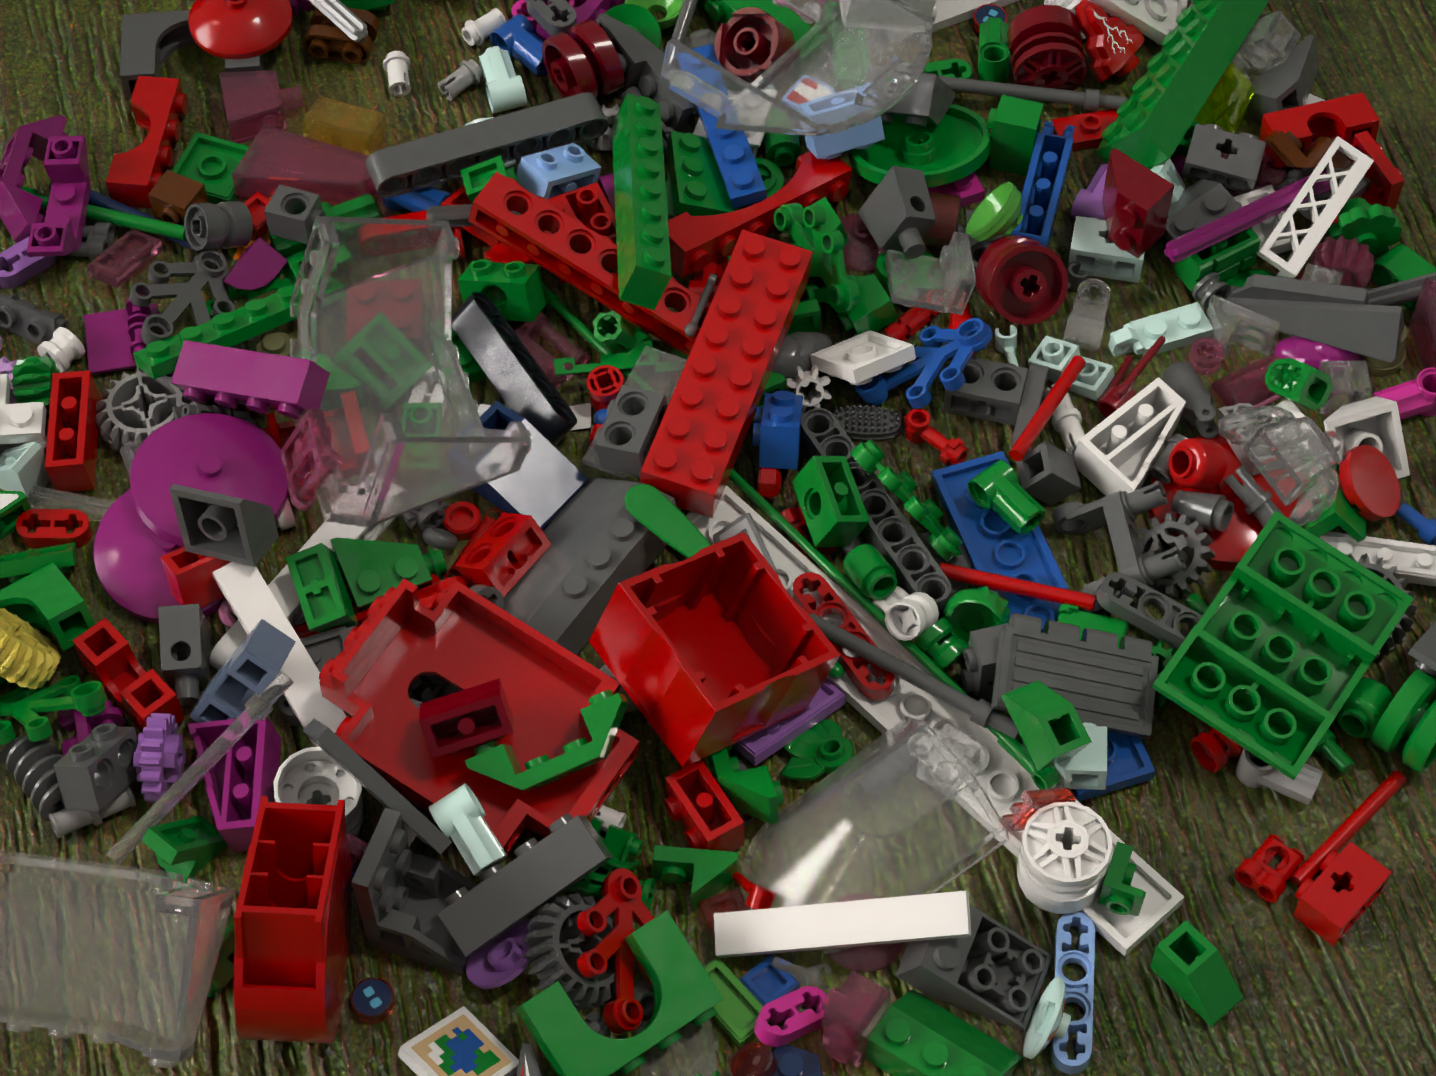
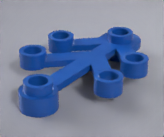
[855,318,993,409]

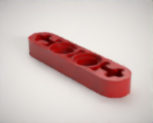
[793,572,895,700]

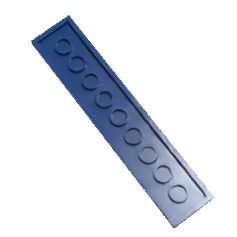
[931,451,1155,802]

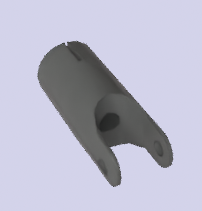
[1162,361,1219,439]

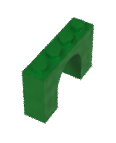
[0,562,95,651]
[516,910,724,1076]

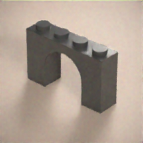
[120,10,265,100]

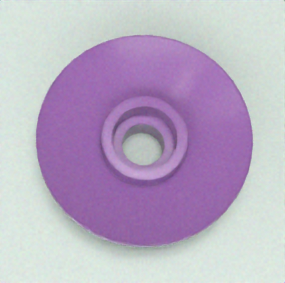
[466,918,531,989]

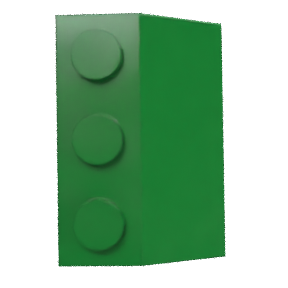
[866,989,1023,1076]

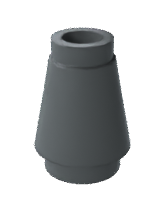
[1172,490,1234,533]

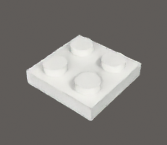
[810,330,916,385]

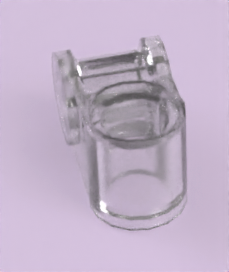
[1063,278,1110,352]

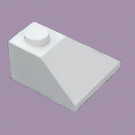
[1324,396,1410,479]

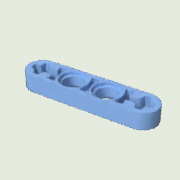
[1051,912,1095,1075]

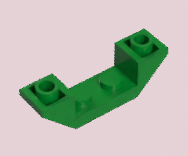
[465,690,628,792]
[707,746,784,825]

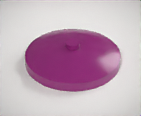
[130,413,289,547]
[94,489,226,624]

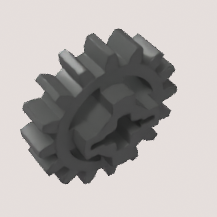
[1138,513,1215,599]

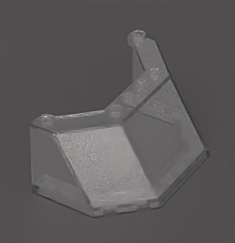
[290,216,532,527]
[0,851,235,1068]

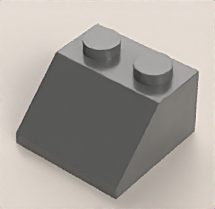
[865,68,955,129]
[1159,179,1241,247]
[170,484,279,567]

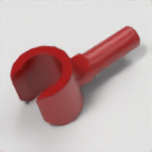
[732,872,775,910]

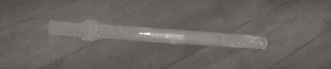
[106,672,294,865]

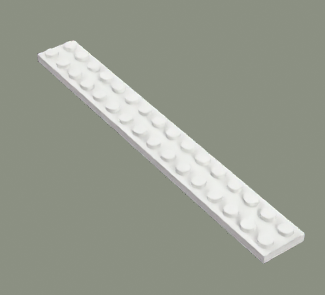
[686,485,1184,957]

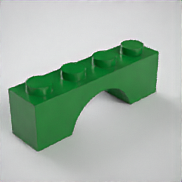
[788,197,898,335]

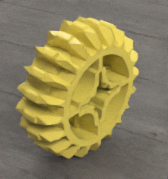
[0,608,61,689]

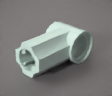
[479,46,527,113]
[429,783,507,876]

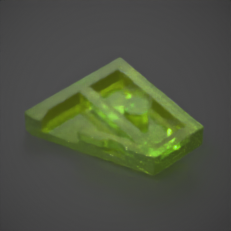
[1194,62,1256,158]

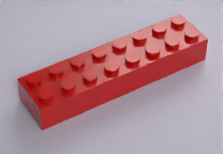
[640,229,813,518]

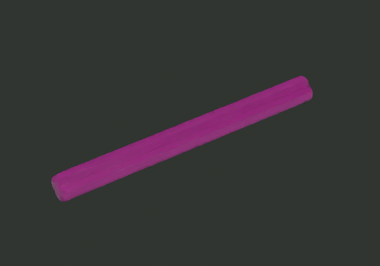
[1164,168,1337,263]

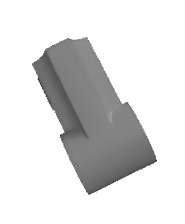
[1235,748,1323,805]

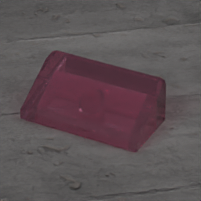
[1211,354,1281,410]

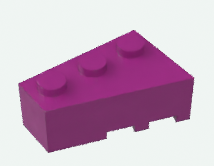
[188,715,282,852]

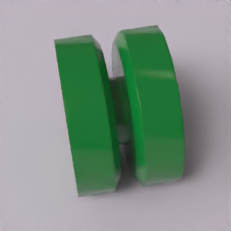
[1370,668,1436,775]

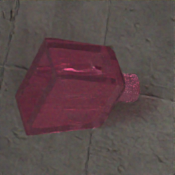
[219,70,304,144]

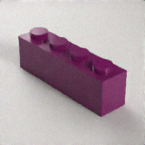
[171,340,330,419]

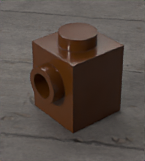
[148,170,209,226]

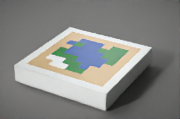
[397,1006,519,1076]

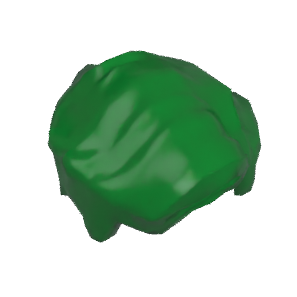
[939,586,1011,645]

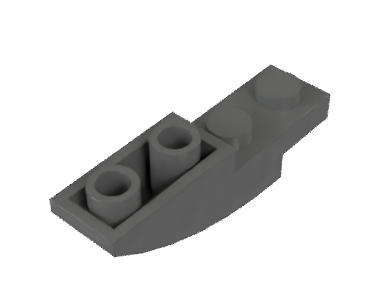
[596,14,694,132]

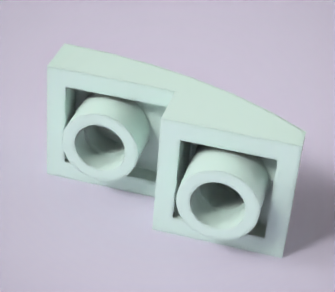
[1028,336,1115,401]

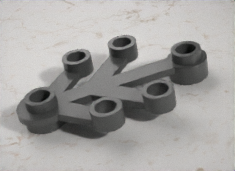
[129,250,235,345]

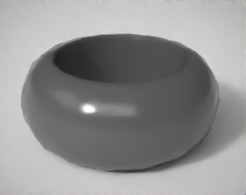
[422,527,458,551]

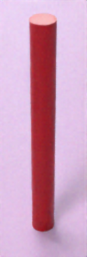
[1009,355,1086,462]
[939,562,1096,611]
[1290,770,1407,888]

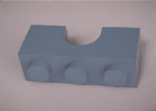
[189,619,296,723]

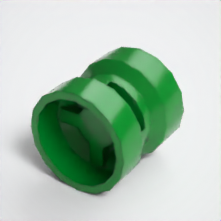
[914,617,968,672]

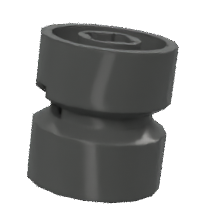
[184,201,253,251]

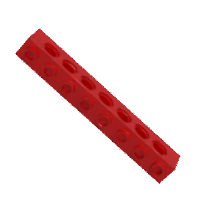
[468,171,711,356]

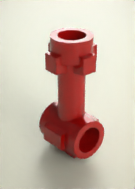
[904,408,969,465]

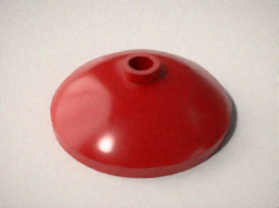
[188,0,293,59]

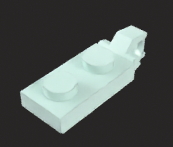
[1108,302,1214,357]

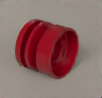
[1007,5,1087,91]

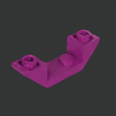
[0,115,68,243]
[26,135,91,257]

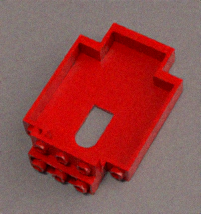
[319,578,639,861]

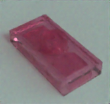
[87,229,162,288]

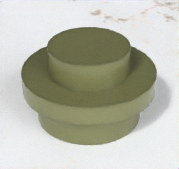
[256,331,294,357]

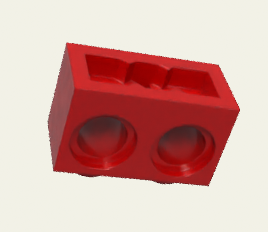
[455,512,552,598]

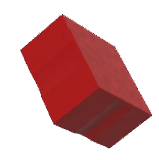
[589,532,840,768]

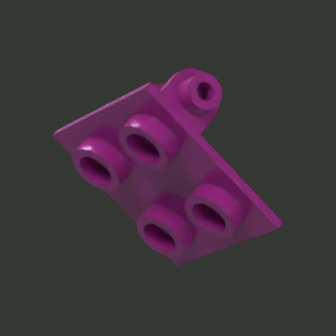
[84,293,159,375]

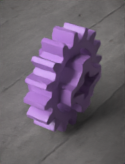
[133,713,186,803]

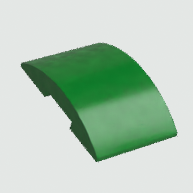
[1152,511,1414,781]

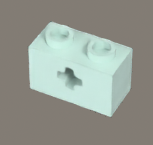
[1067,216,1144,283]

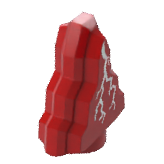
[1075,0,1145,83]

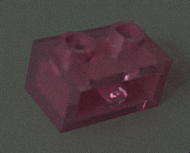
[820,970,890,1068]

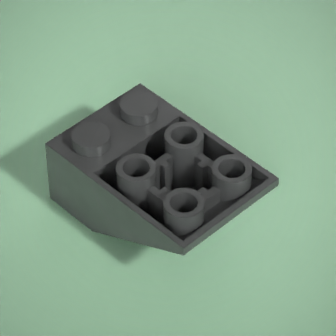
[896,904,1053,1031]

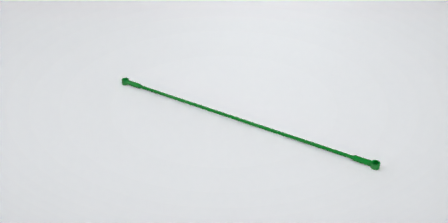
[543,282,1060,793]

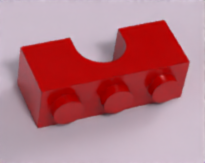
[1259,92,1380,169]
[72,618,185,732]

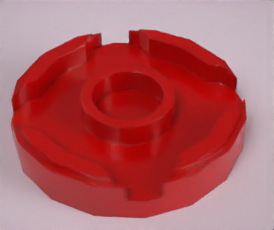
[1339,444,1401,522]

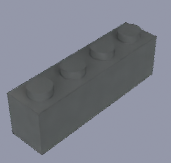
[437,813,614,957]

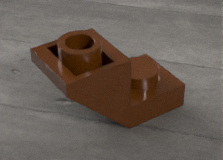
[1264,130,1353,169]

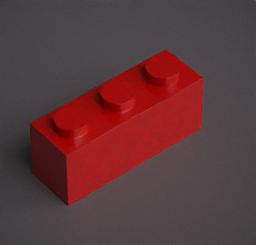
[45,370,101,493]

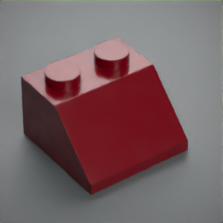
[1102,148,1174,258]

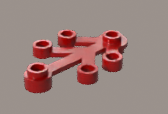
[577,868,654,1035]

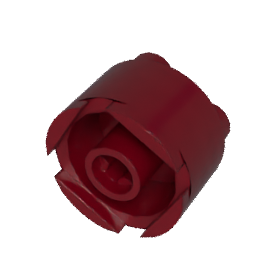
[714,7,795,87]

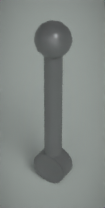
[684,273,718,337]

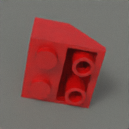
[541,182,617,284]

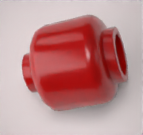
[1168,438,1227,490]

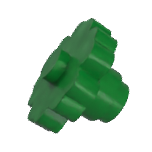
[1325,198,1402,265]

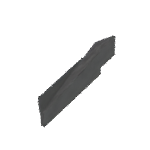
[1222,274,1404,363]

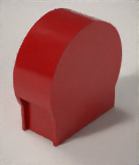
[234,796,352,1044]

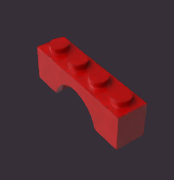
[106,75,188,208]

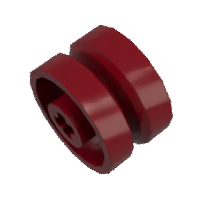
[542,19,624,100]
[975,234,1069,325]

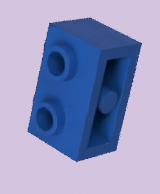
[752,390,803,470]

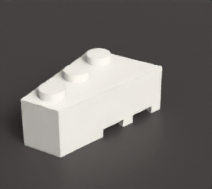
[1074,377,1186,496]

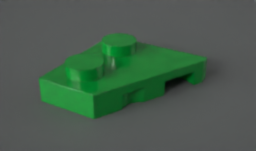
[330,537,432,612]

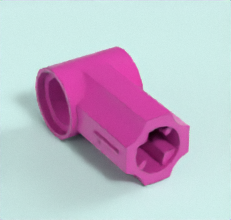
[1372,367,1436,420]

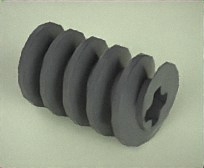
[0,735,65,821]

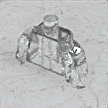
[1218,405,1341,526]

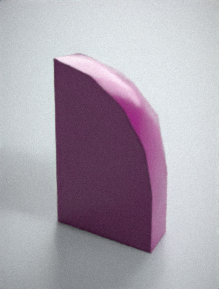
[223,237,288,290]

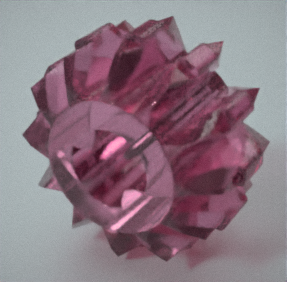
[1309,235,1374,288]

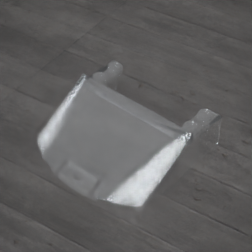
[660,0,933,136]

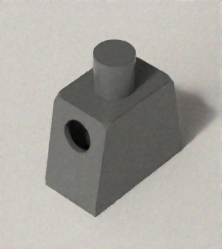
[858,166,935,259]
[158,603,211,706]

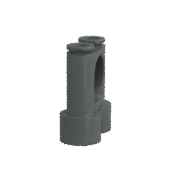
[65,222,115,261]

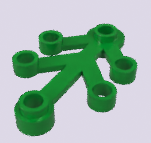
[774,203,860,313]
[850,439,963,562]
[0,675,107,745]

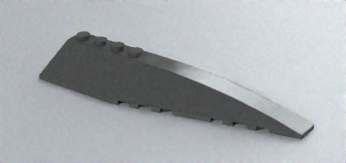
[360,477,677,860]

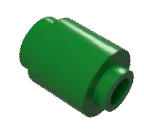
[763,113,801,166]
[843,544,897,600]

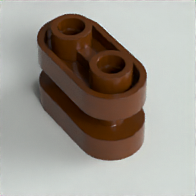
[303,7,380,64]

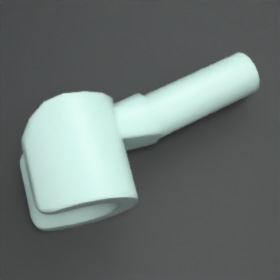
[995,325,1019,366]

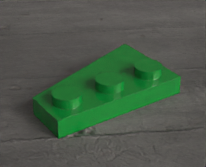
[666,131,744,216]

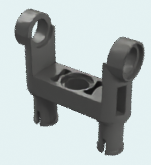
[1052,480,1186,616]

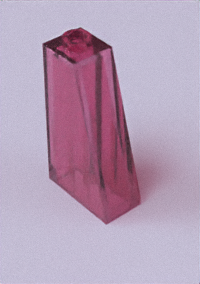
[232,125,378,206]

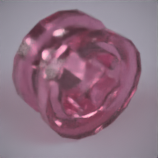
[1188,337,1224,375]

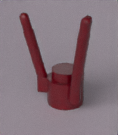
[1097,336,1166,418]

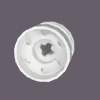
[273,747,364,844]
[1017,802,1113,914]

